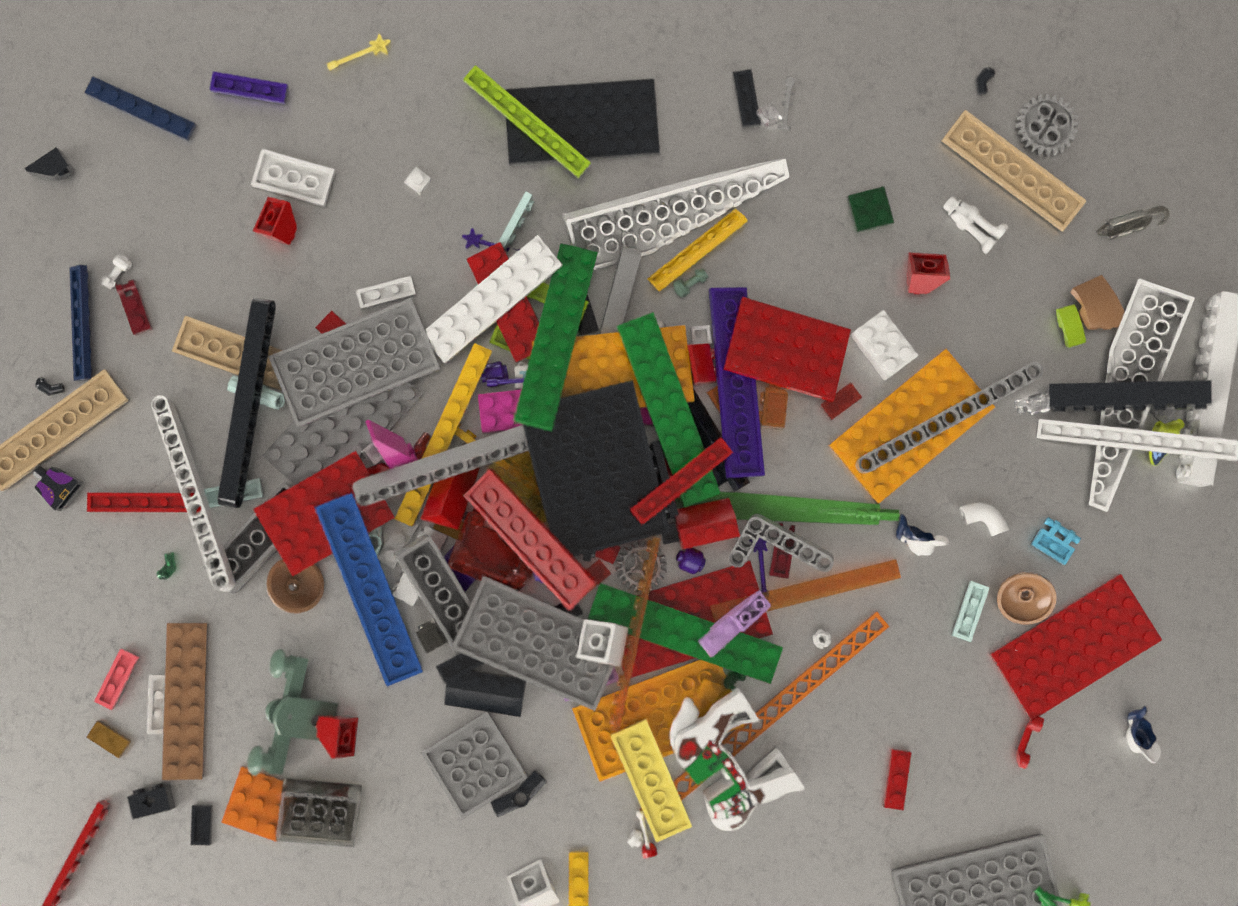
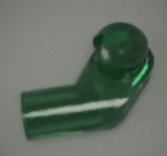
[156,552,176,580]
[723,671,746,689]

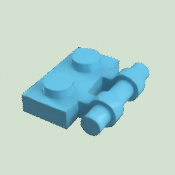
[1031,517,1081,565]

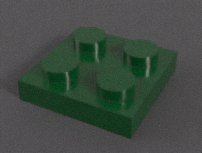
[847,186,894,233]

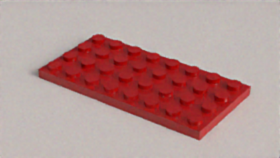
[621,561,773,680]
[990,574,1162,720]

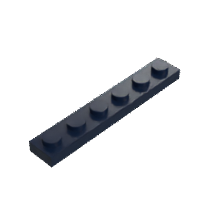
[84,76,196,141]
[70,265,92,381]

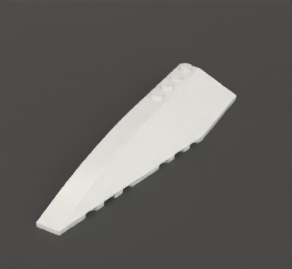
[563,158,789,270]
[1089,278,1195,512]

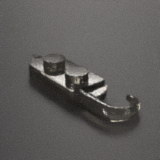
[1096,206,1170,239]

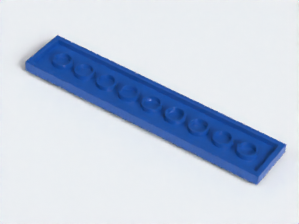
[315,493,423,686]

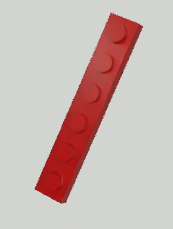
[630,437,733,525]
[87,493,202,513]
[42,800,110,906]

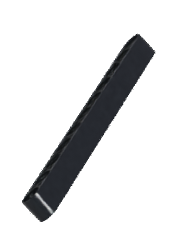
[218,298,276,508]

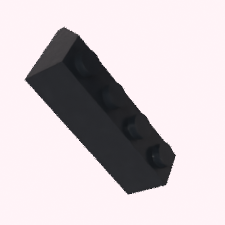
[444,670,527,717]

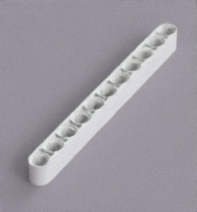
[151,395,235,592]

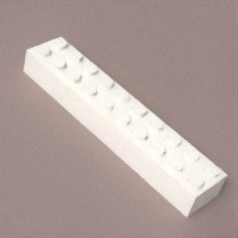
[1176,291,1238,487]

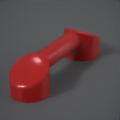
[1016,716,1044,769]

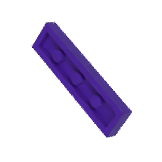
[209,71,289,104]

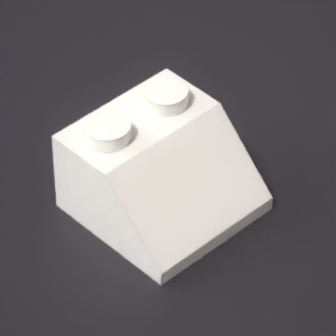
[576,619,629,667]
[506,859,560,906]

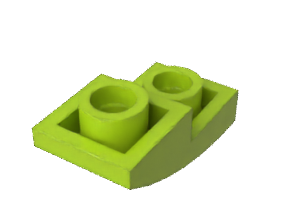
[1056,304,1086,348]

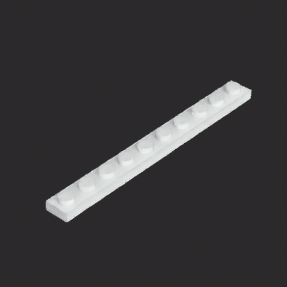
[1037,419,1238,461]

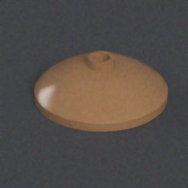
[266,559,324,614]
[997,572,1057,625]

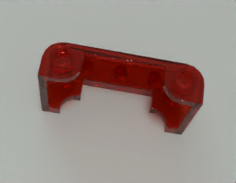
[448,510,533,591]

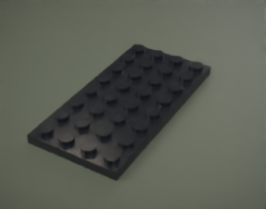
[505,79,660,165]

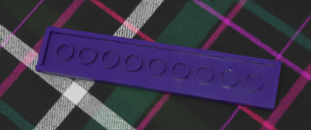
[709,287,765,478]

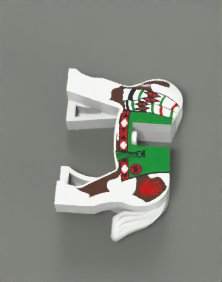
[670,688,805,830]

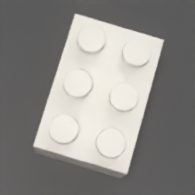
[850,310,918,381]

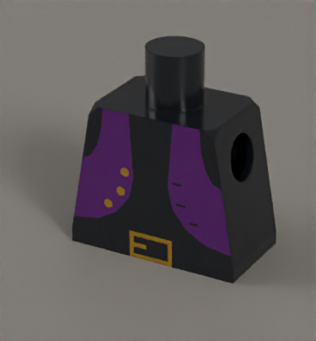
[33,466,84,511]

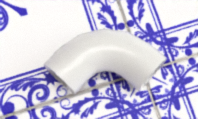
[959,502,1010,536]

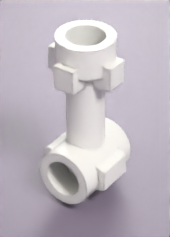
[101,254,132,290]

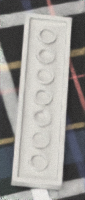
[421,235,563,363]

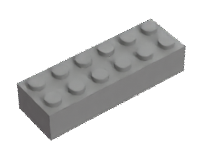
[203,481,292,593]
[394,533,471,655]

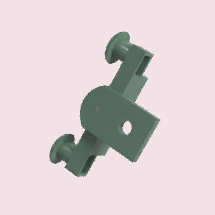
[247,649,338,775]

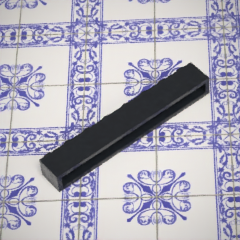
[1049,380,1212,412]

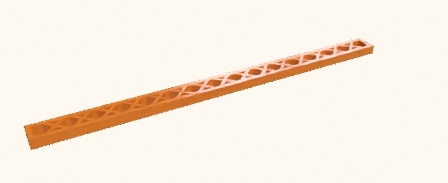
[639,612,889,818]

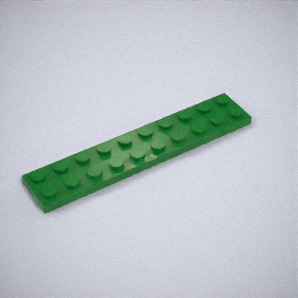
[513,243,598,431]
[616,312,721,507]
[587,583,783,684]

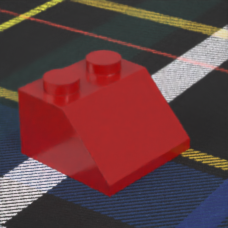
[687,344,717,387]

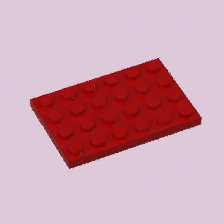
[723,297,851,402]
[253,450,395,576]

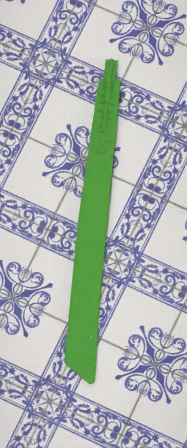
[666,492,900,525]

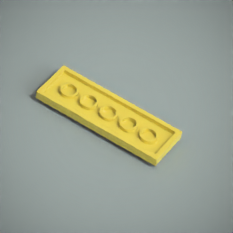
[610,719,692,842]

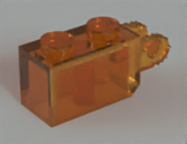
[759,383,788,430]

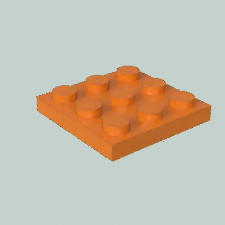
[221,766,297,842]

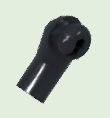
[976,67,995,95]
[35,377,65,396]

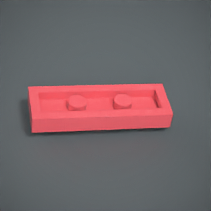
[94,648,139,710]

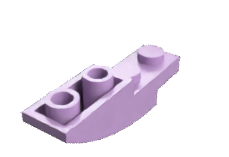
[698,591,771,657]

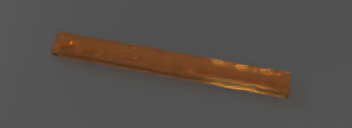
[609,537,661,732]
[710,559,901,623]

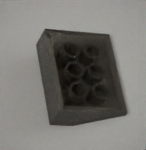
[275,778,362,847]

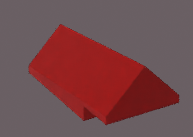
[421,467,481,530]

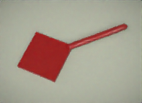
[315,310,346,334]

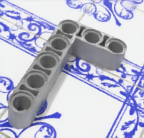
[729,514,834,572]

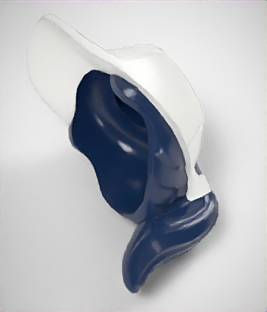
[896,514,949,556]
[1126,706,1161,763]

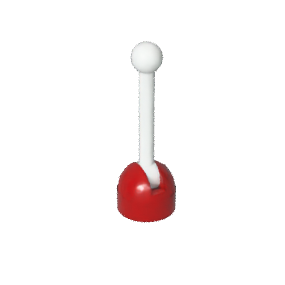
[636,810,658,858]

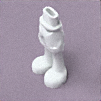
[943,196,1008,254]

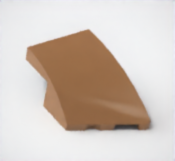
[1070,275,1125,330]

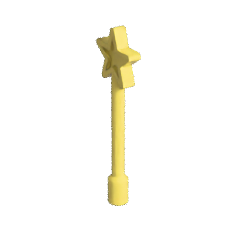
[326,34,391,70]

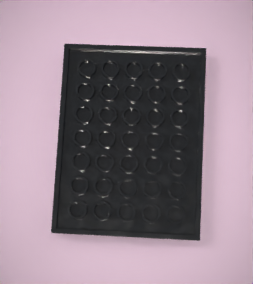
[522,380,670,557]

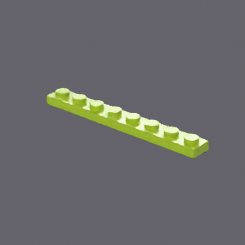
[463,65,591,179]

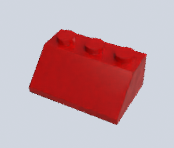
[674,498,740,549]

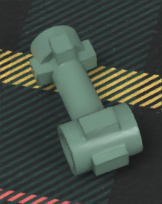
[673,268,708,298]

